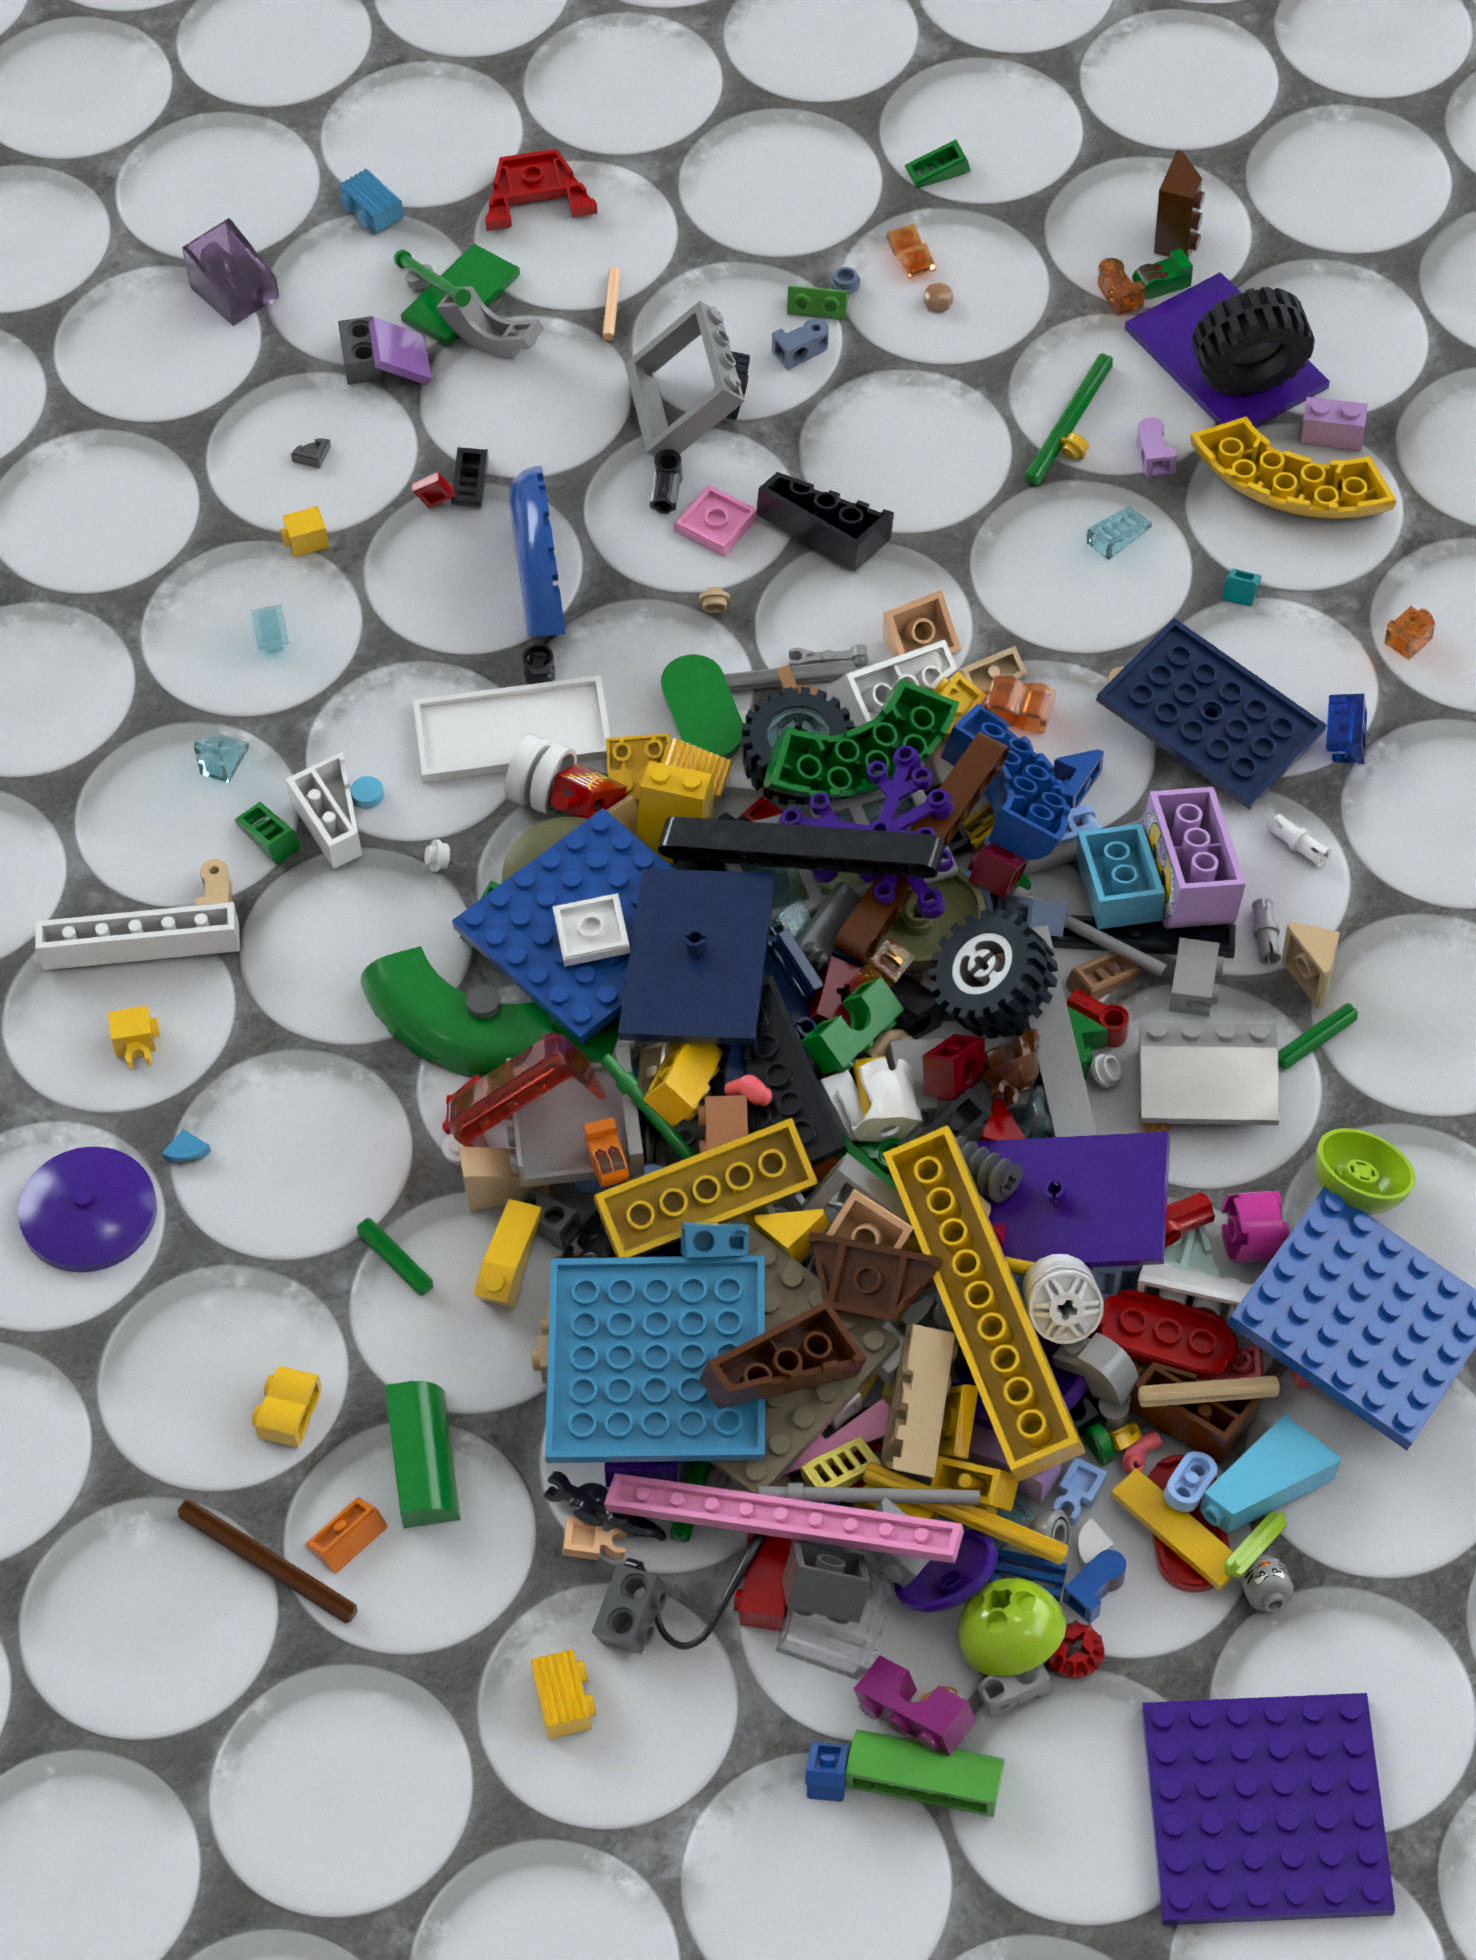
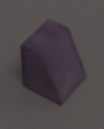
[182,218,279,326]

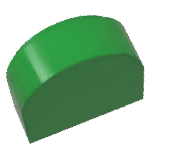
[1084,1423,1114,1467]

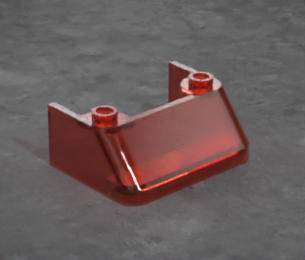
[449,1033,606,1148]

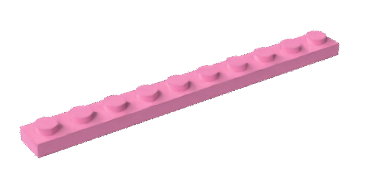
[604,1473,964,1563]

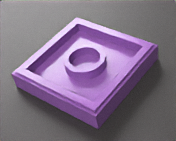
[369,317,432,385]

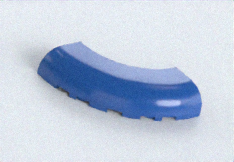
[509,465,566,636]
[940,704,1070,860]

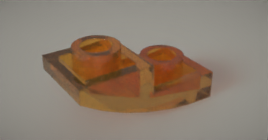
[886,224,936,279]

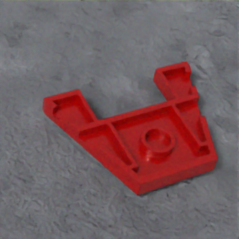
[485,149,598,231]

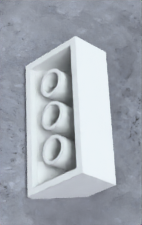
[1137,1263,1253,1340]

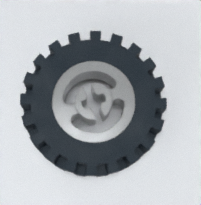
[928,909,1058,1039]

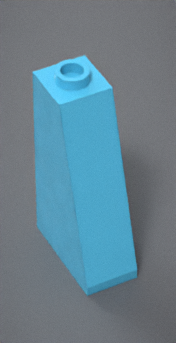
[1198,1414,1342,1534]

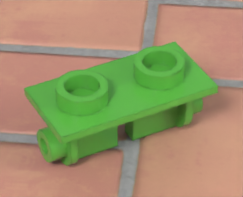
[787,285,849,320]

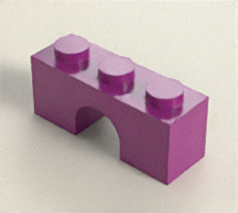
[853,1655,976,1756]

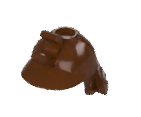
[976,1028,1040,1107]

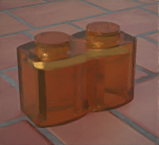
[984,675,1056,734]

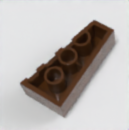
[699,1300,867,1409]

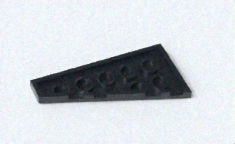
[744,975,848,1167]

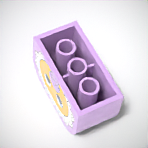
[1143,787,1246,929]

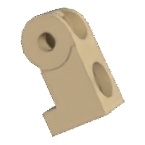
[196,859,232,905]

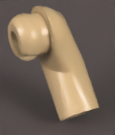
[864,1029,914,1058]

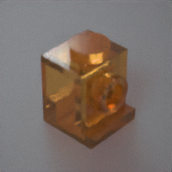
[1384,606,1436,660]
[858,936,915,988]

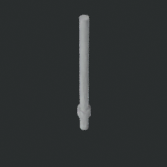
[1008,886,1168,977]
[759,1483,980,1505]

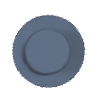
[831,267,860,294]

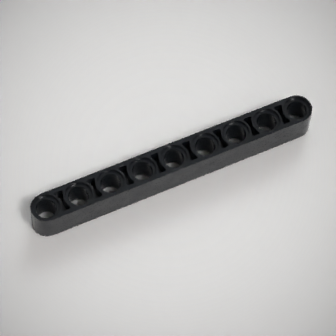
[658,816,945,878]

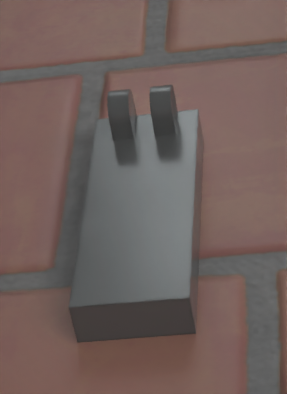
[796,881,862,971]

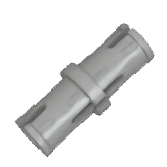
[1252,898,1281,964]

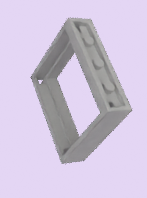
[625,301,745,457]

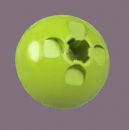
[1314,1128,1416,1215]
[957,1578,1066,1676]

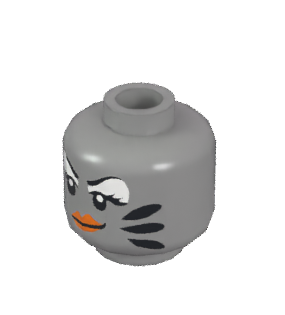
[1240,1555,1294,1612]

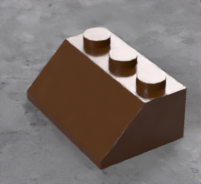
[1154,150,1205,259]

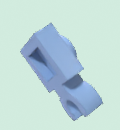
[1053,1457,1108,1525]

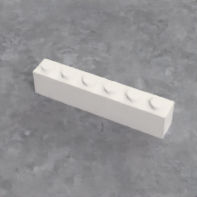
[35,902,240,970]

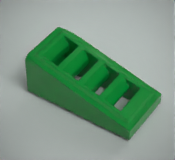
[904,139,971,188]
[234,802,301,864]

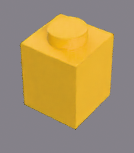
[280,506,329,557]

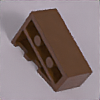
[1129,1362,1262,1465]

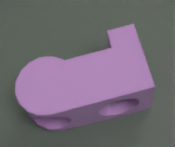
[1137,417,1177,478]

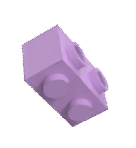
[1300,397,1368,451]

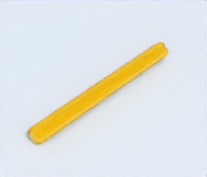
[863,1462,1068,1565]

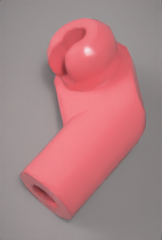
[724,1075,772,1106]
[1121,1430,1163,1475]

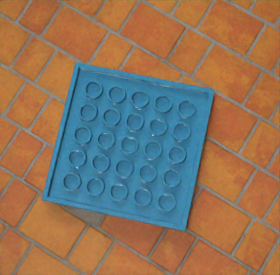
[545,1255,765,1463]

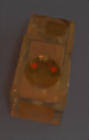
[1097,258,1145,316]

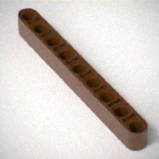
[834,732,1010,963]

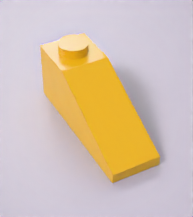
[473,1199,543,1309]

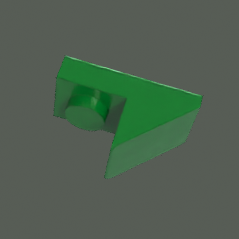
[1067,1006,1108,1080]

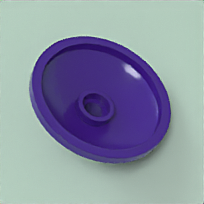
[893,1529,998,1612]

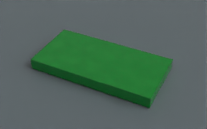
[401,244,520,346]

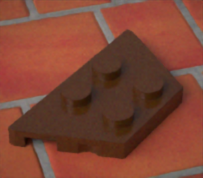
[809,1231,944,1323]

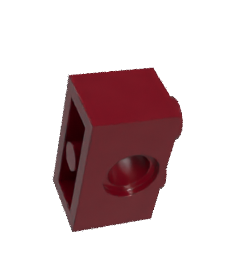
[968,842,1029,898]
[922,1034,986,1102]

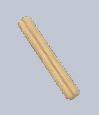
[1138,1376,1280,1407]

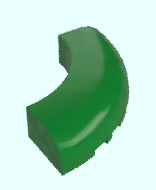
[764,679,959,799]
[360,946,563,1082]

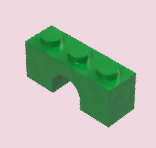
[801,977,904,1074]

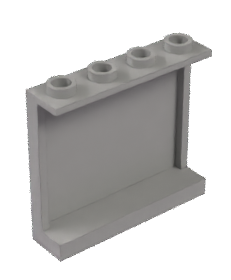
[501,1045,645,1188]

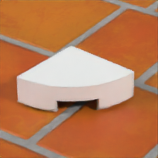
[1078,1518,1114,1567]

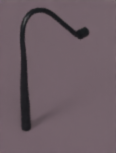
[624,1533,768,1650]

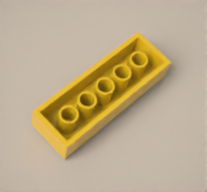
[594,1118,818,1258]

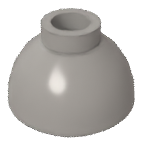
[1023,1509,1070,1545]

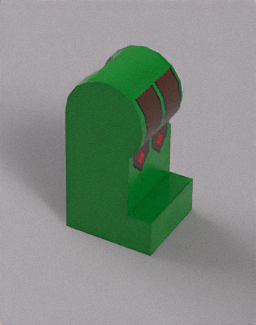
[1132,248,1193,299]

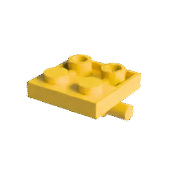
[606,733,671,802]

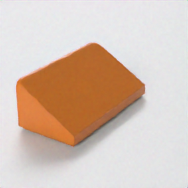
[305,1497,387,1573]

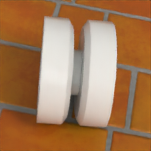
[504,734,577,815]

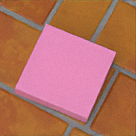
[674,485,759,557]

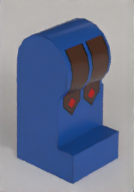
[1063,1549,1127,1624]

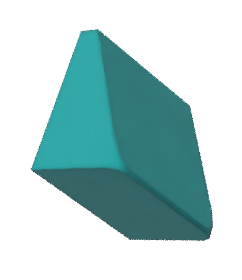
[1222,568,1262,606]

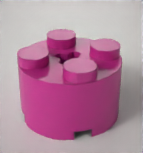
[1221,1191,1290,1264]

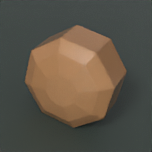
[924,282,953,312]

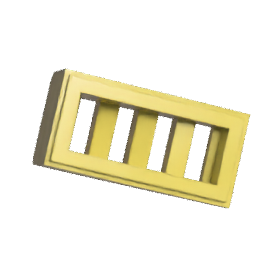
[800,1436,881,1503]

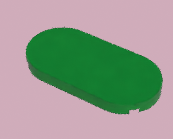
[661,654,743,759]

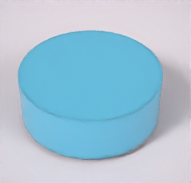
[351,776,384,809]

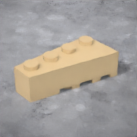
[879,1324,958,1478]

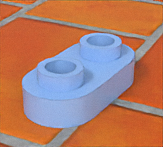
[1163,1451,1217,1512]

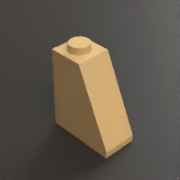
[458,1147,551,1212]

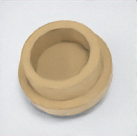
[699,587,730,613]

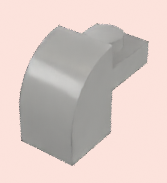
[1052,1332,1139,1406]

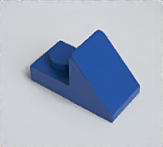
[1053,749,1104,809]
[805,1742,849,1802]

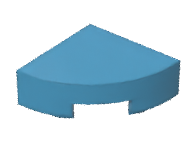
[162,1129,211,1164]

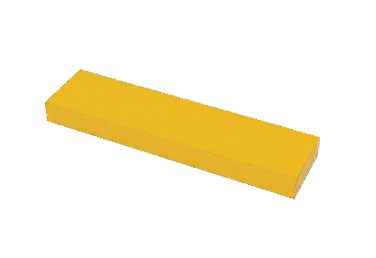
[1111,1468,1234,1591]

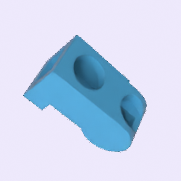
[681,1222,749,1258]

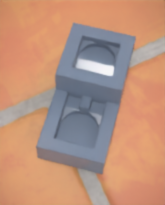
[1089,1265,1143,1301]

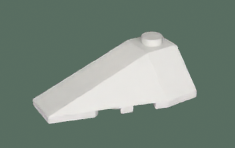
[828,640,957,727]

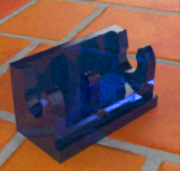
[1326,693,1368,764]

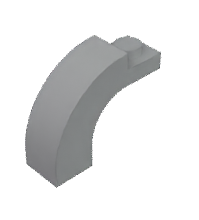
[436,286,544,359]

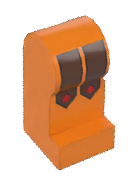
[583,1117,629,1188]

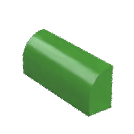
[845,1729,1005,1817]

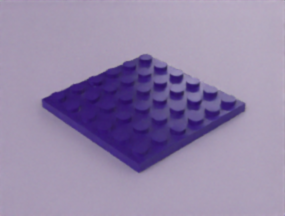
[1142,1693,1395,1925]

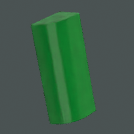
[385,1381,461,1529]

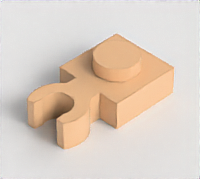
[562,1516,627,1560]

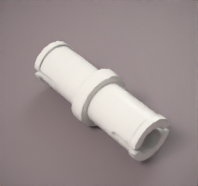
[1268,814,1331,867]

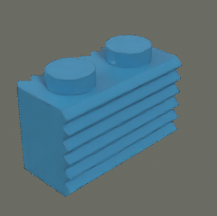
[340,168,404,234]

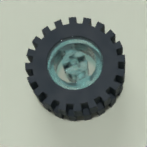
[742,687,855,805]

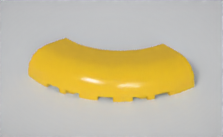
[1190,416,1396,519]

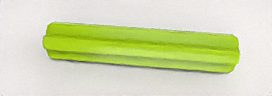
[1223,1511,1287,1578]

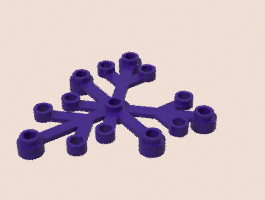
[779,745,954,919]

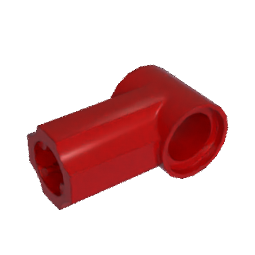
[1066,990,1129,1047]
[1165,1192,1215,1248]

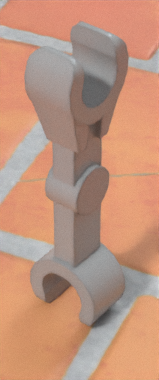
[789,644,868,667]

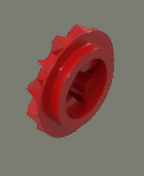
[1047,1620,1105,1678]

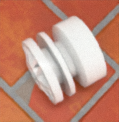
[1022,1254,1104,1344]

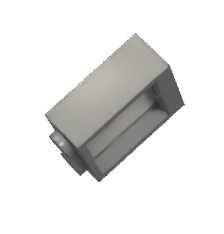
[800,1153,910,1225]

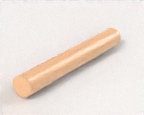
[602,267,620,341]

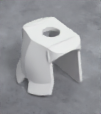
[837,1057,923,1142]

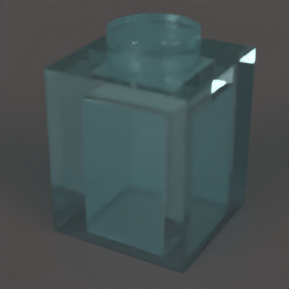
[250,604,289,654]

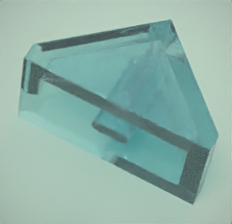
[194,735,249,783]

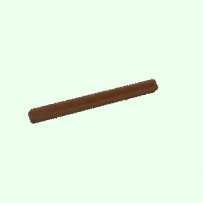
[177,1499,358,1623]

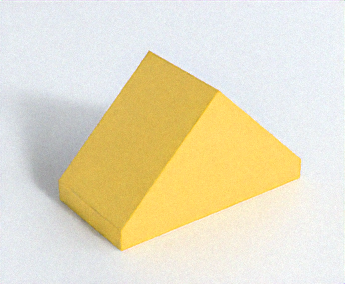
[755,1209,831,1263]

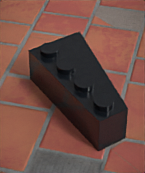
[756,472,894,572]

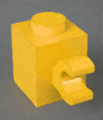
[108,1005,160,1069]

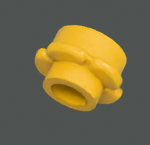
[1061,432,1089,460]

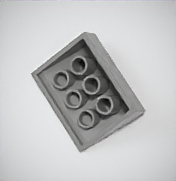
[1137,1022,1279,1125]

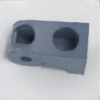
[772,318,829,370]

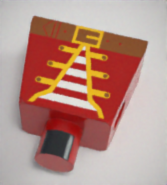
[550,763,627,819]

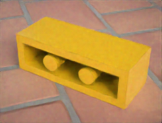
[643,1042,723,1127]

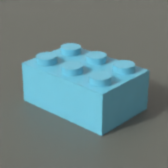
[1076,823,1165,929]

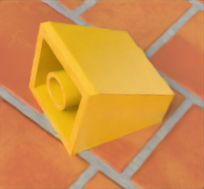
[636,761,715,865]

